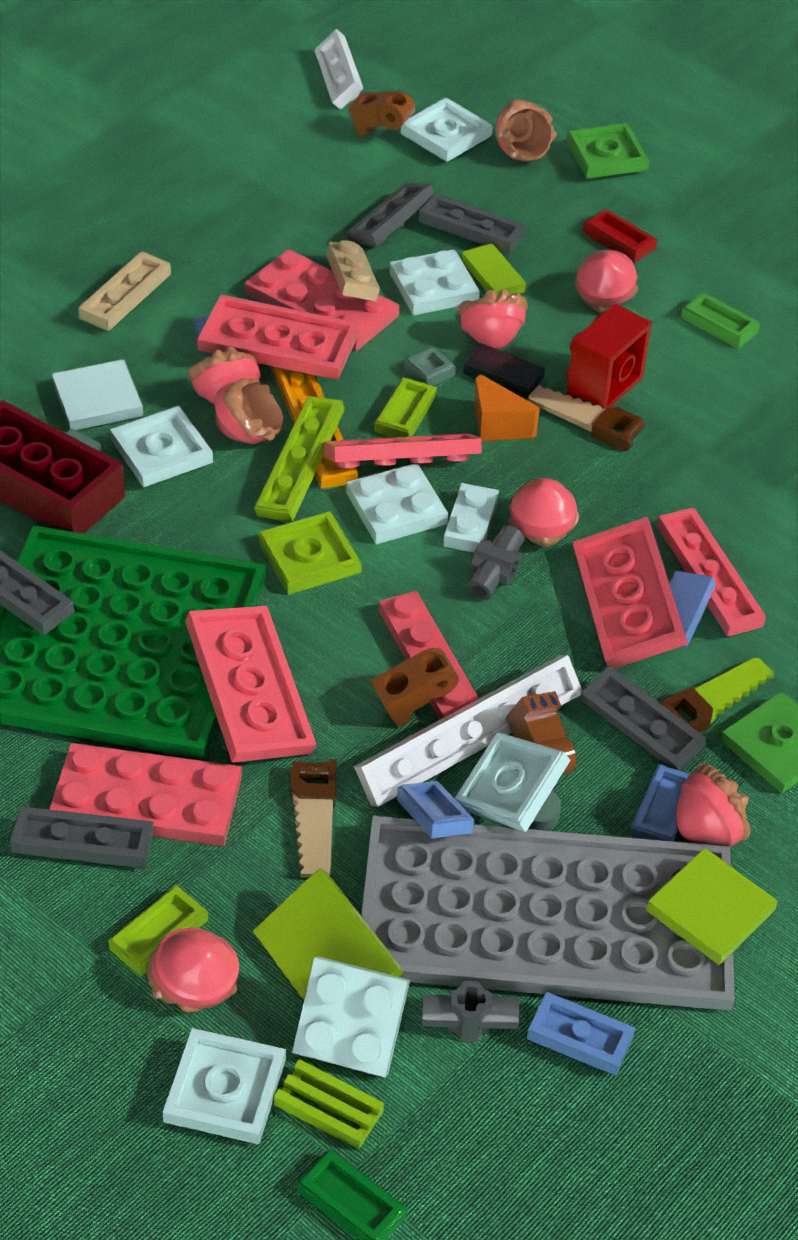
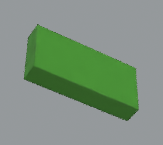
[681,292,760,349]

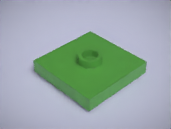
[566,123,650,179]
[720,691,798,794]

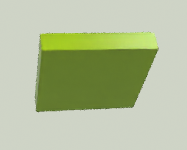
[258,511,362,595]
[646,848,778,965]

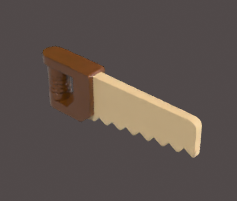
[528,385,645,451]
[291,759,337,878]

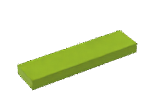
[254,396,345,522]

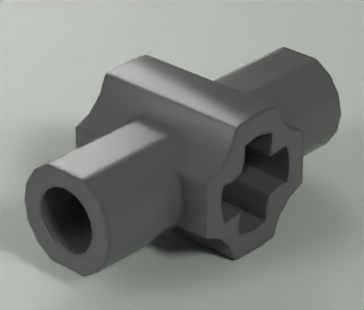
[467,525,525,600]
[421,981,519,1043]

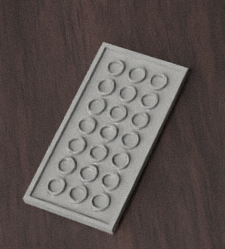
[361,816,735,1011]

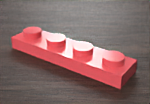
[324,433,482,468]
[657,507,766,637]
[379,590,479,720]

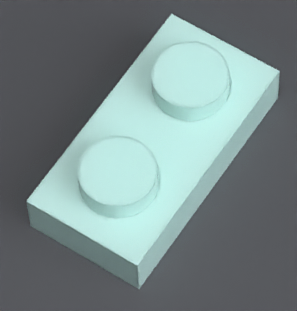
[443,483,499,553]

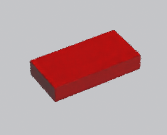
[582,209,657,263]

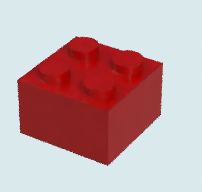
[566,303,652,409]

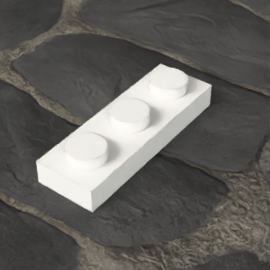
[314,29,364,109]

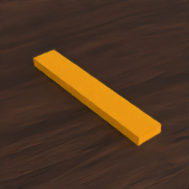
[270,366,358,489]

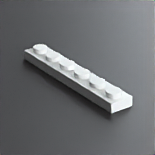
[354,655,582,807]

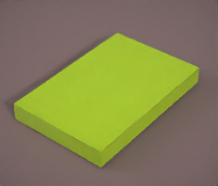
[253,868,404,1000]

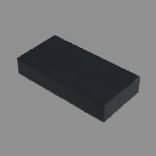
[463,343,545,399]

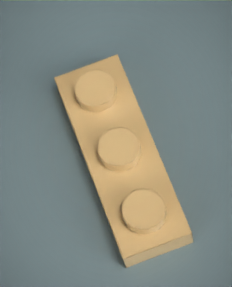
[326,240,380,301]
[78,251,171,331]

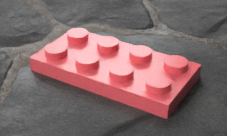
[245,249,399,352]
[197,295,359,380]
[572,516,688,669]
[185,606,317,763]
[50,743,242,847]

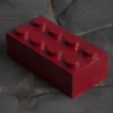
[0,400,125,534]

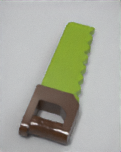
[660,657,774,733]

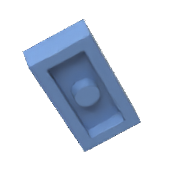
[527,992,635,1076]

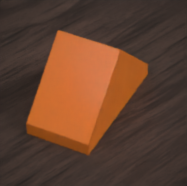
[474,374,540,441]

